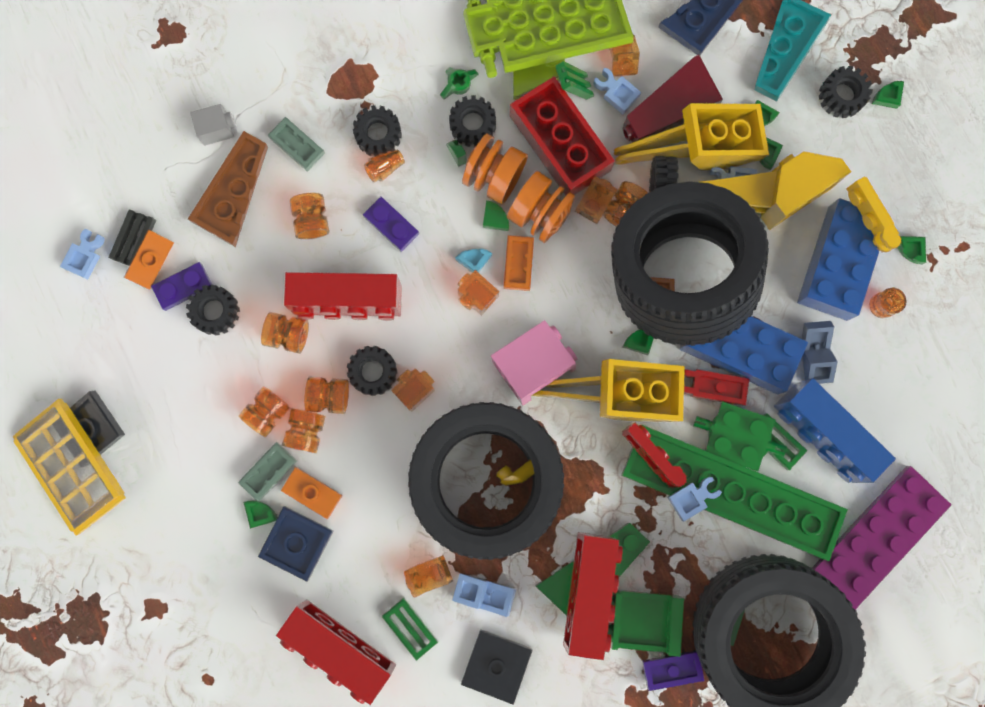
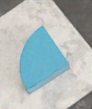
[455,249,492,276]

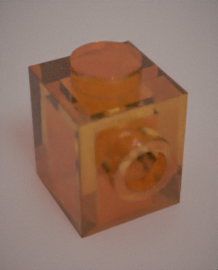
[457,270,499,316]
[391,368,435,412]

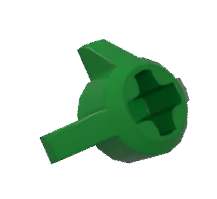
[440,67,479,99]

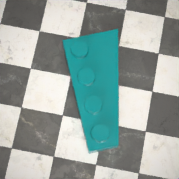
[754,0,831,102]

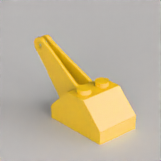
[613,103,769,170]
[701,151,852,230]
[531,359,685,422]

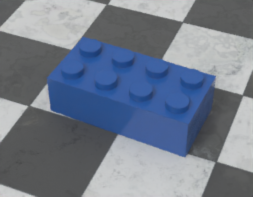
[797,198,891,321]
[680,316,808,395]
[774,378,896,483]

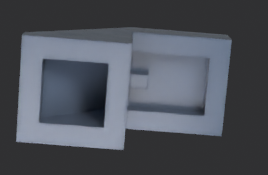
[801,321,838,384]

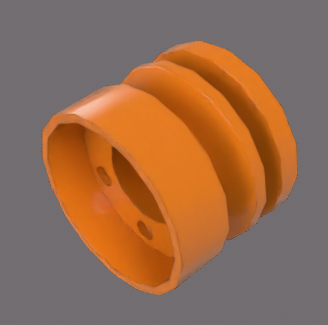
[462,134,528,204]
[507,171,576,243]

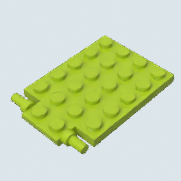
[463,0,634,78]

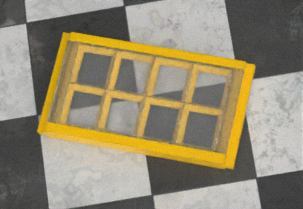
[12,398,126,536]

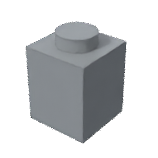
[190,104,236,146]

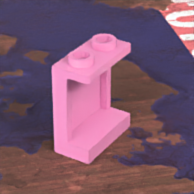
[491,320,578,406]

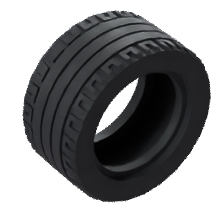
[611,181,769,346]
[408,402,564,560]
[692,554,866,707]

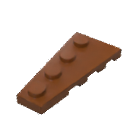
[188,131,268,247]

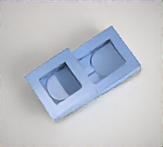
[452,573,516,617]

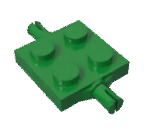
[693,402,787,471]

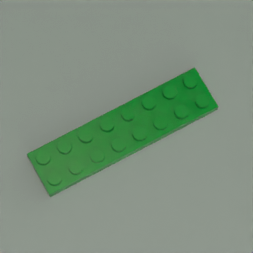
[621,425,848,561]

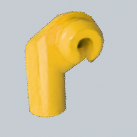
[497,460,535,486]

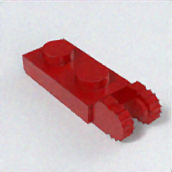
[684,369,750,406]
[622,423,687,488]

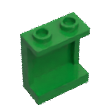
[607,590,684,657]

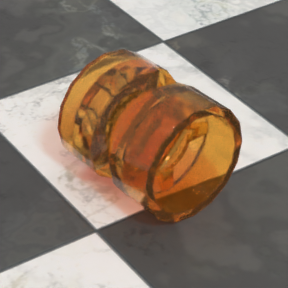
[603,181,648,226]
[289,193,330,239]
[261,312,309,354]
[304,376,349,415]
[238,386,291,437]
[282,408,326,454]

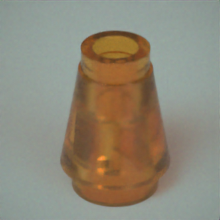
[364,149,405,183]

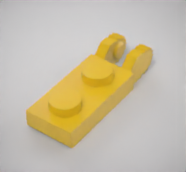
[846,176,901,253]

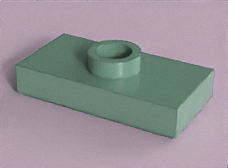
[268,117,325,172]
[238,442,297,502]

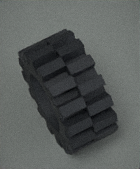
[819,66,873,118]
[449,95,496,148]
[353,105,402,158]
[649,156,679,192]
[186,284,240,336]
[347,346,397,396]

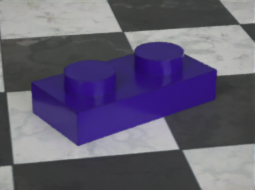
[363,196,419,252]
[151,262,212,311]
[642,650,704,691]

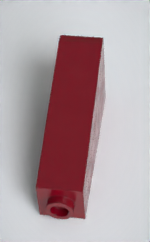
[622,54,723,143]

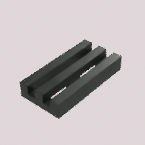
[108,209,156,266]

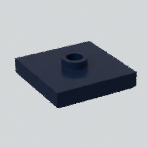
[258,506,334,582]

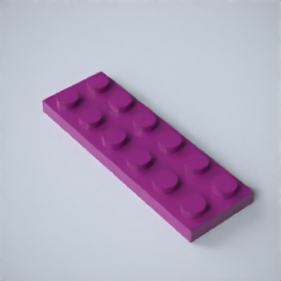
[812,466,952,610]

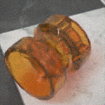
[869,287,907,318]

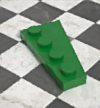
[535,523,650,616]

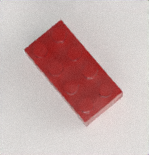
[510,76,615,196]
[284,272,402,321]
[563,532,623,660]
[276,600,397,705]

